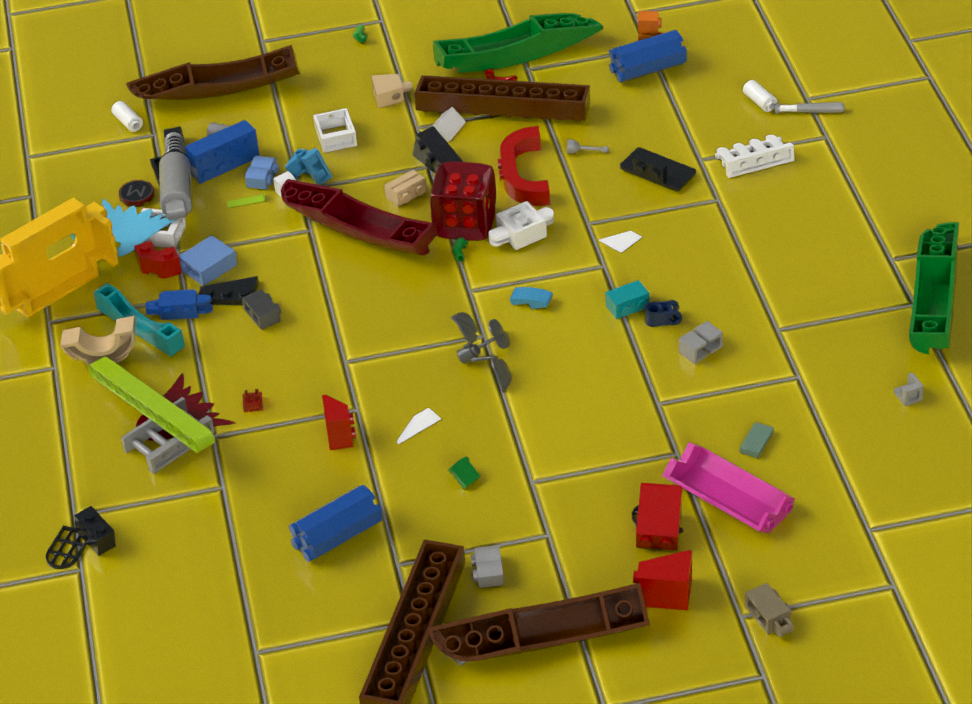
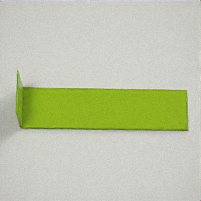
[227,189,265,208]

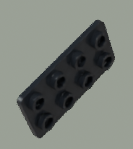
[620,147,696,191]

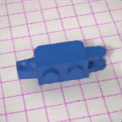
[146,289,213,320]

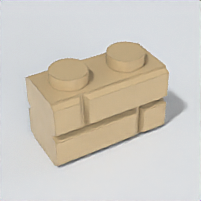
[384,170,427,207]

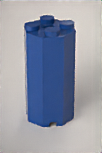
[609,30,687,83]
[289,484,383,562]

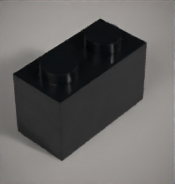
[74,506,116,556]

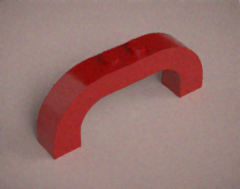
[497,126,550,206]

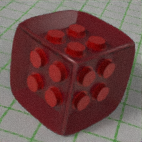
[430,162,496,241]

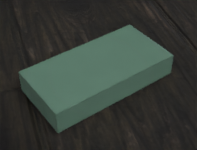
[740,422,774,458]

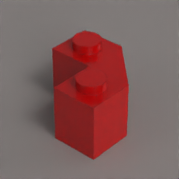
[134,241,182,279]

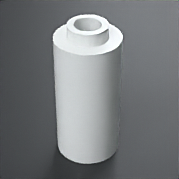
[743,80,777,112]
[111,101,143,132]

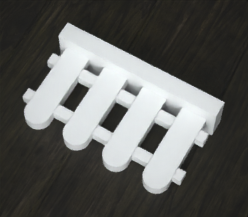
[715,135,794,178]

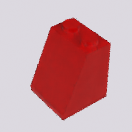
[636,482,682,550]
[633,550,692,611]

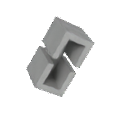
[679,321,723,364]

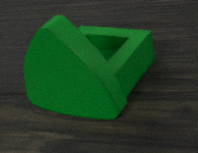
[448,456,481,489]

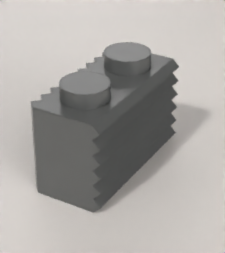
[242,289,281,330]

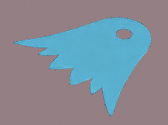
[102,199,177,257]

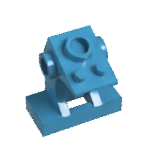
[285,148,333,185]

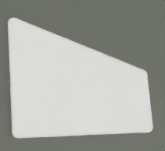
[599,231,642,253]

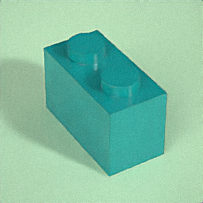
[605,280,650,319]

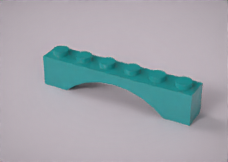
[93,283,185,357]

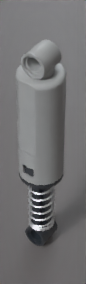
[159,126,192,221]

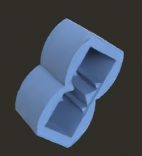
[245,155,279,190]

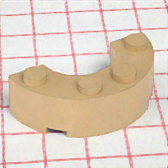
[60,316,137,365]

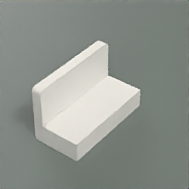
[432,107,466,142]

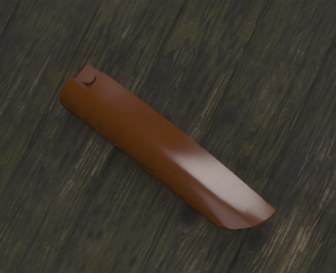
[126,45,301,100]
[427,583,650,662]

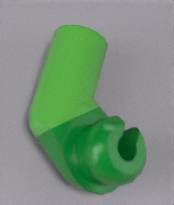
[353,25,368,43]

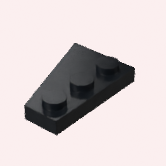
[198,276,259,306]

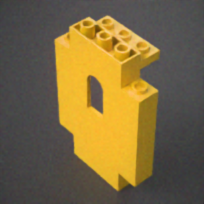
[0,197,119,318]

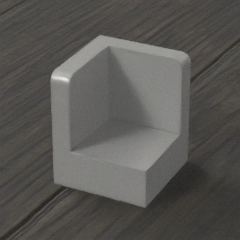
[894,372,923,406]

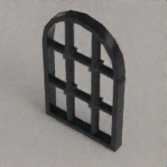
[46,525,87,569]

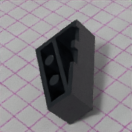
[413,126,463,174]

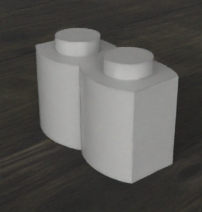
[471,545,504,588]

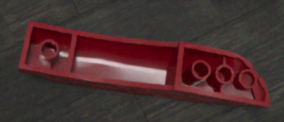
[281,179,438,256]

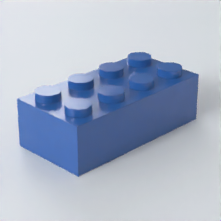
[185,120,260,184]

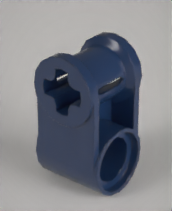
[645,300,682,327]

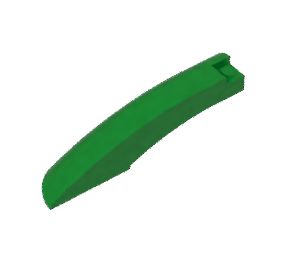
[433,13,603,73]
[909,222,959,354]

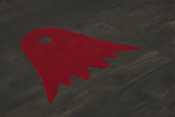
[136,373,236,441]

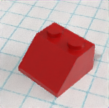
[322,395,356,450]

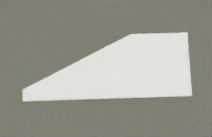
[397,408,441,444]

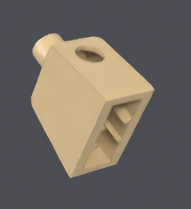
[371,74,412,108]

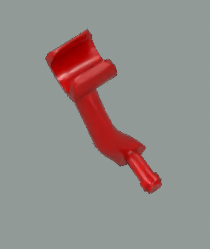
[485,69,518,81]

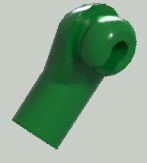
[452,238,468,262]

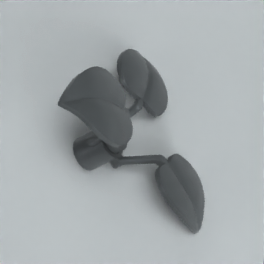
[451,312,512,392]

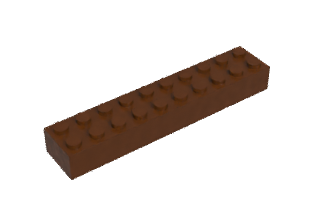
[415,75,590,121]
[359,539,465,704]

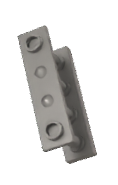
[121,397,215,474]

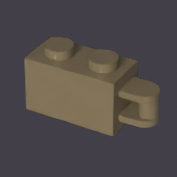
[745,583,794,637]

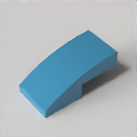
[509,287,553,309]

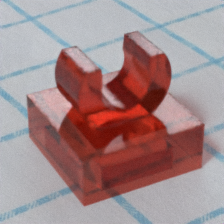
[243,389,263,412]

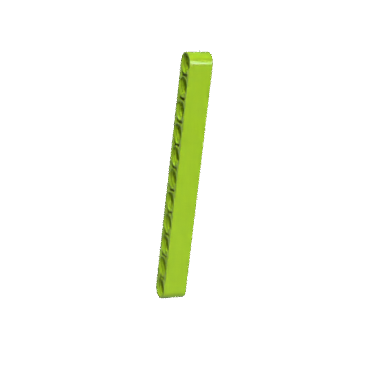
[88,356,215,453]

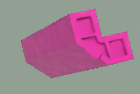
[662,442,795,533]

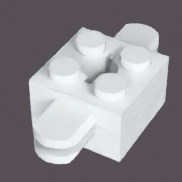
[489,201,554,250]

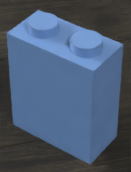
[179,236,237,286]

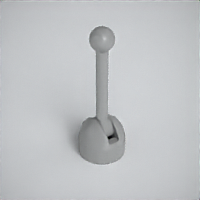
[567,139,609,154]

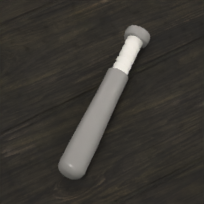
[775,102,845,114]

